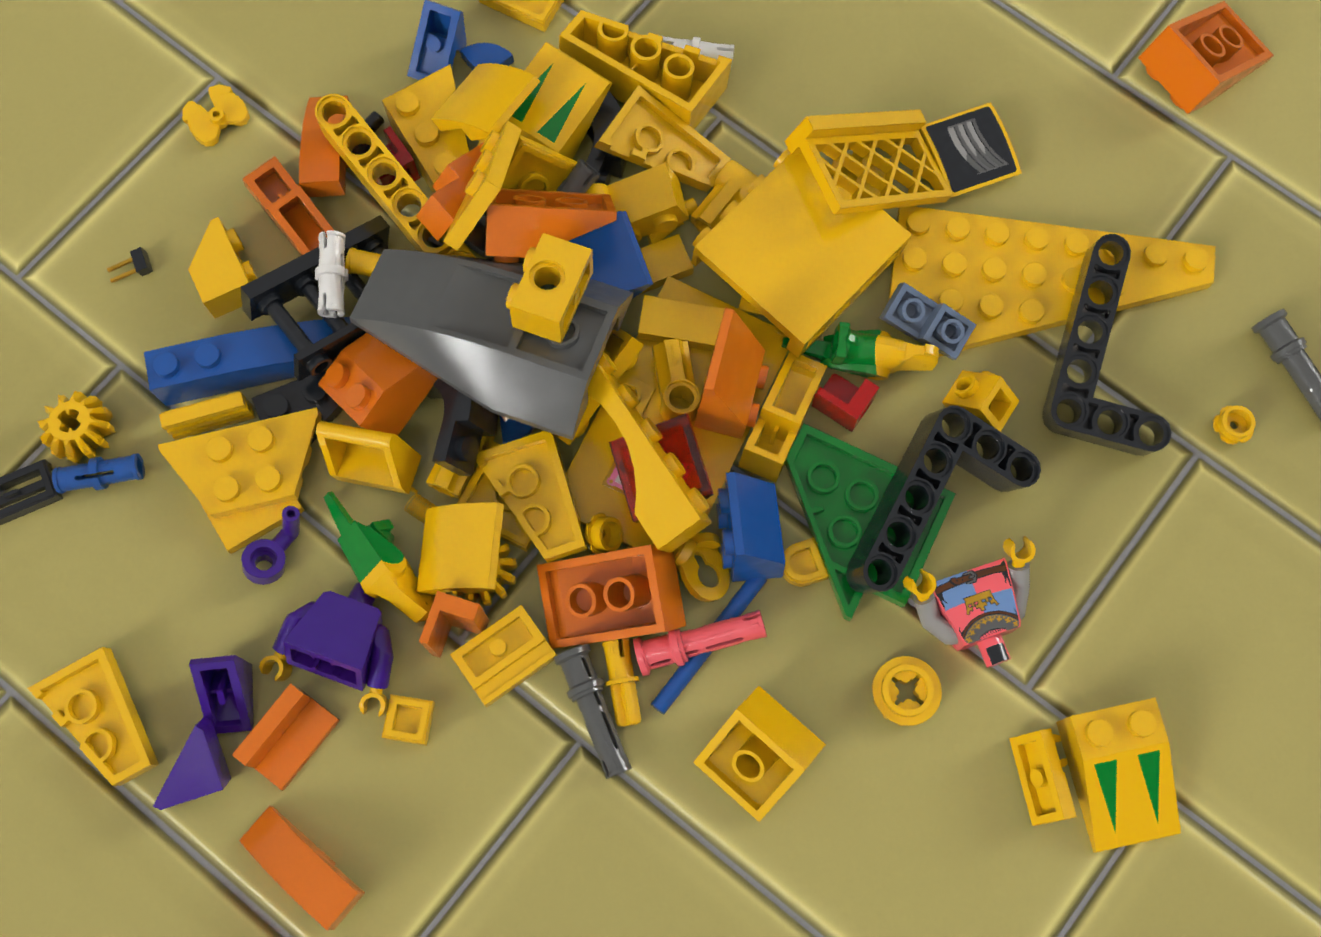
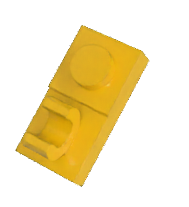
[1009,728,1077,826]

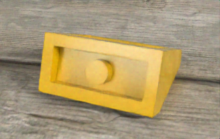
[316,421,422,494]

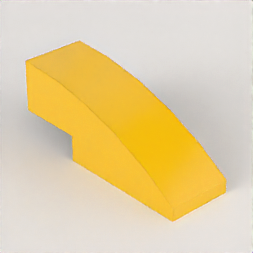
[738,351,827,483]

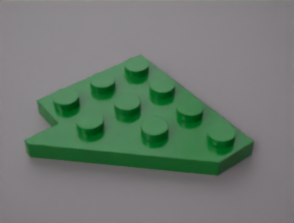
[785,423,956,621]

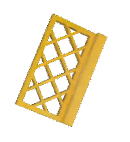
[784,109,953,215]

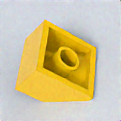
[693,686,826,822]

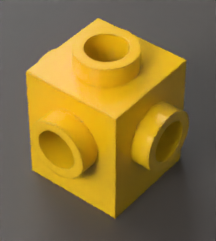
[942,370,1019,432]

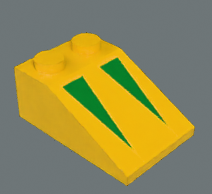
[477,42,612,159]
[1056,697,1181,853]

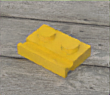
[450,605,557,708]

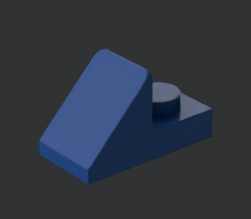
[407,0,467,80]

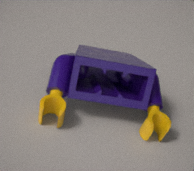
[259,583,394,717]

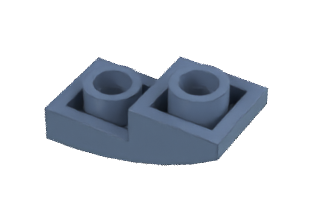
[879,282,976,360]

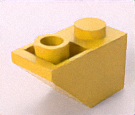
[188,217,258,319]

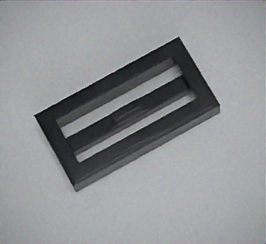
[0,459,63,525]

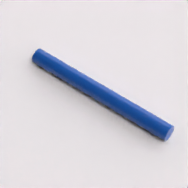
[651,578,767,715]

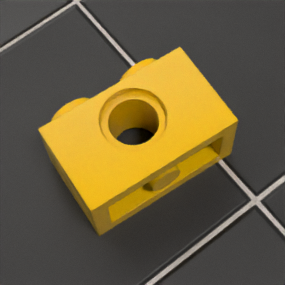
[506,233,593,343]

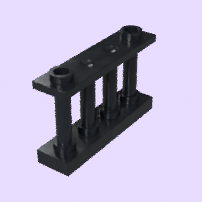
[241,215,390,381]

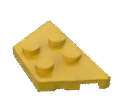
[158,407,322,518]

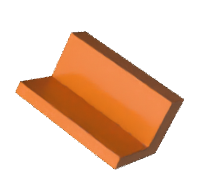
[419,591,489,658]
[232,683,340,791]

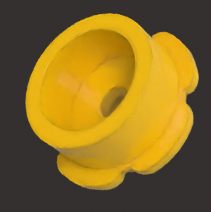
[1213,405,1256,445]
[584,513,623,554]

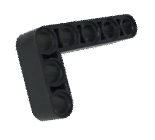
[1042,234,1171,456]
[846,405,1041,594]

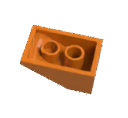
[1138,1,1274,114]
[485,188,617,263]
[694,307,769,439]
[318,333,438,435]
[537,544,686,649]

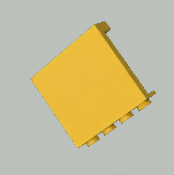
[691,149,912,358]

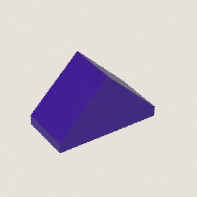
[189,655,254,734]
[153,717,231,810]

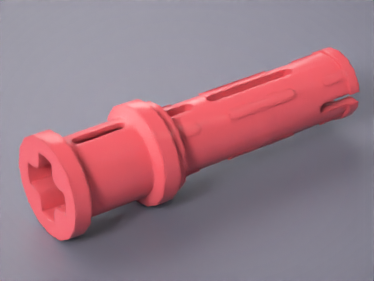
[633,610,767,676]

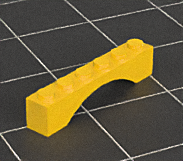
[588,351,712,553]

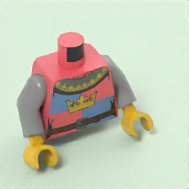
[903,536,1036,668]

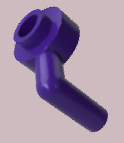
[241,506,300,585]

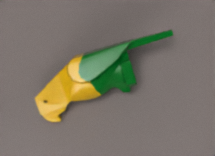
[781,322,939,381]
[323,491,436,623]

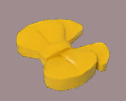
[182,84,250,147]

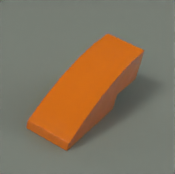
[299,95,349,197]
[416,132,500,241]
[242,156,335,256]
[239,805,365,930]

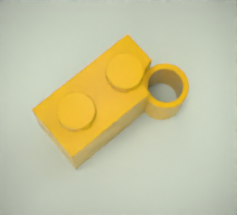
[586,162,689,242]

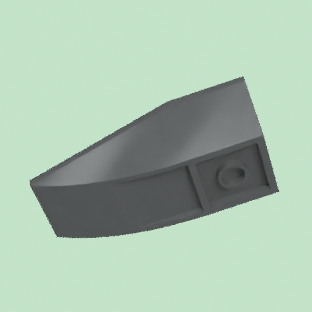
[349,249,633,440]

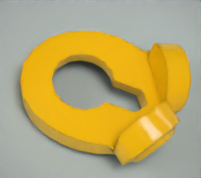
[675,532,730,602]

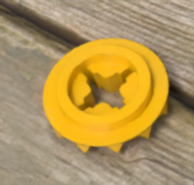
[871,656,942,726]

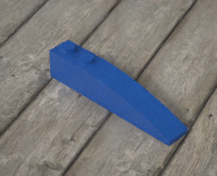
[144,317,351,406]

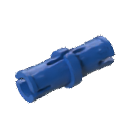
[52,453,145,494]

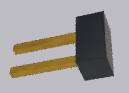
[107,247,153,283]

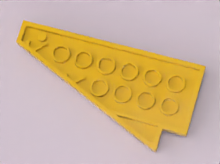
[888,206,1216,357]

